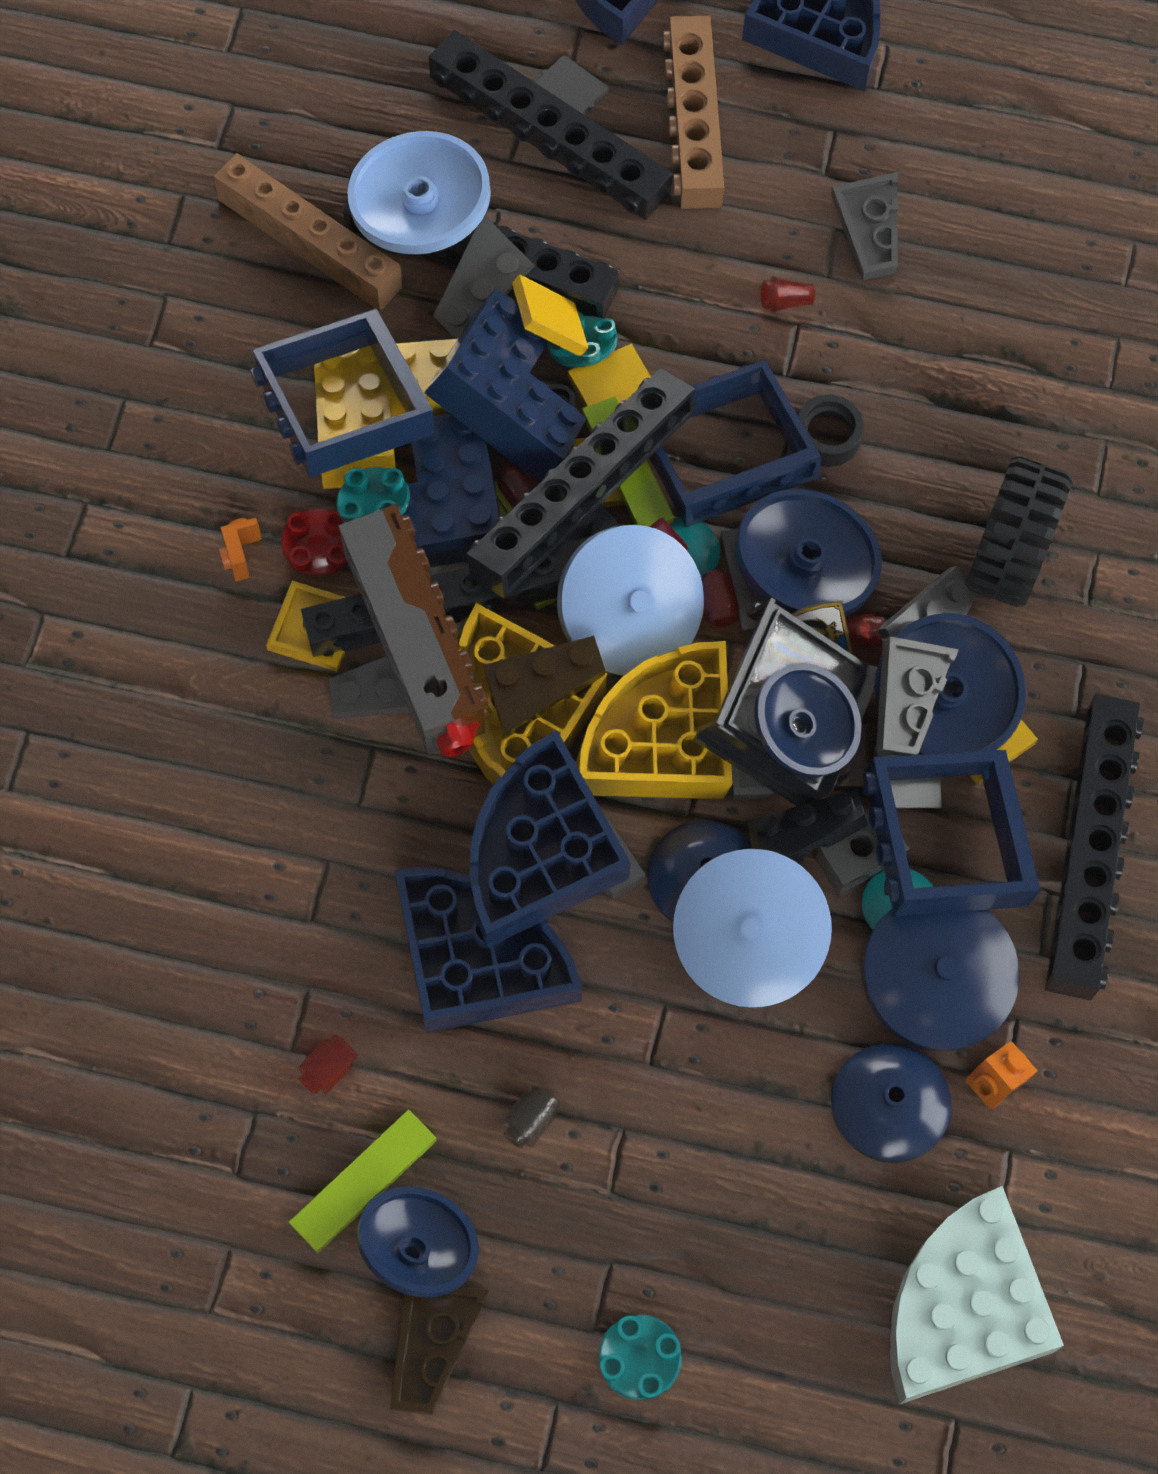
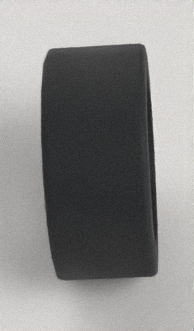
[798,394,865,467]

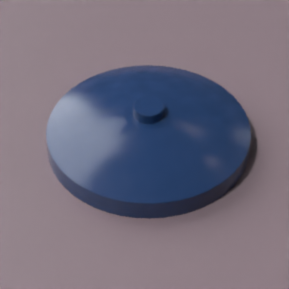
[735,489,882,617]
[875,613,1026,755]
[862,909,1020,1051]

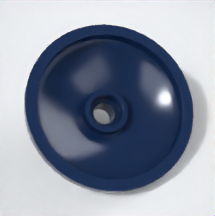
[754,663,861,777]
[647,820,752,922]
[831,1043,952,1163]
[357,1187,479,1298]

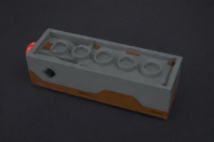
[338,504,489,757]

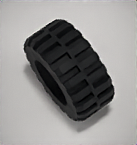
[965,456,1073,607]

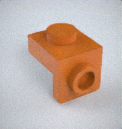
[219,518,262,581]
[966,1041,1038,1109]

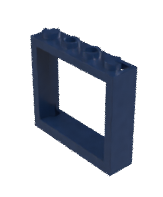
[250,309,435,478]
[649,360,821,527]
[862,750,1040,916]

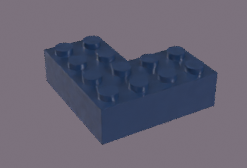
[424,288,586,483]
[402,414,501,568]

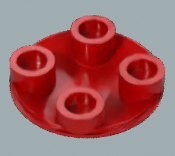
[281,509,348,576]

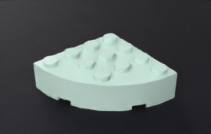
[890,1186,1064,1405]

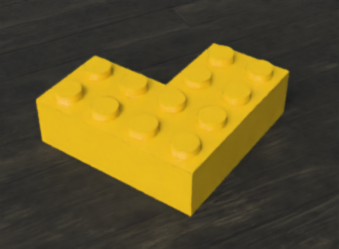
[314,339,457,489]

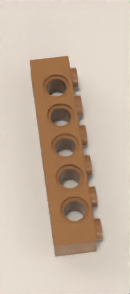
[663,16,724,209]
[214,153,402,311]

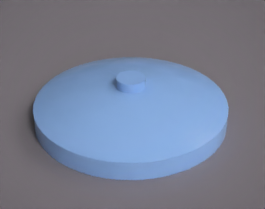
[347,131,491,254]
[557,525,704,676]
[673,849,832,1007]

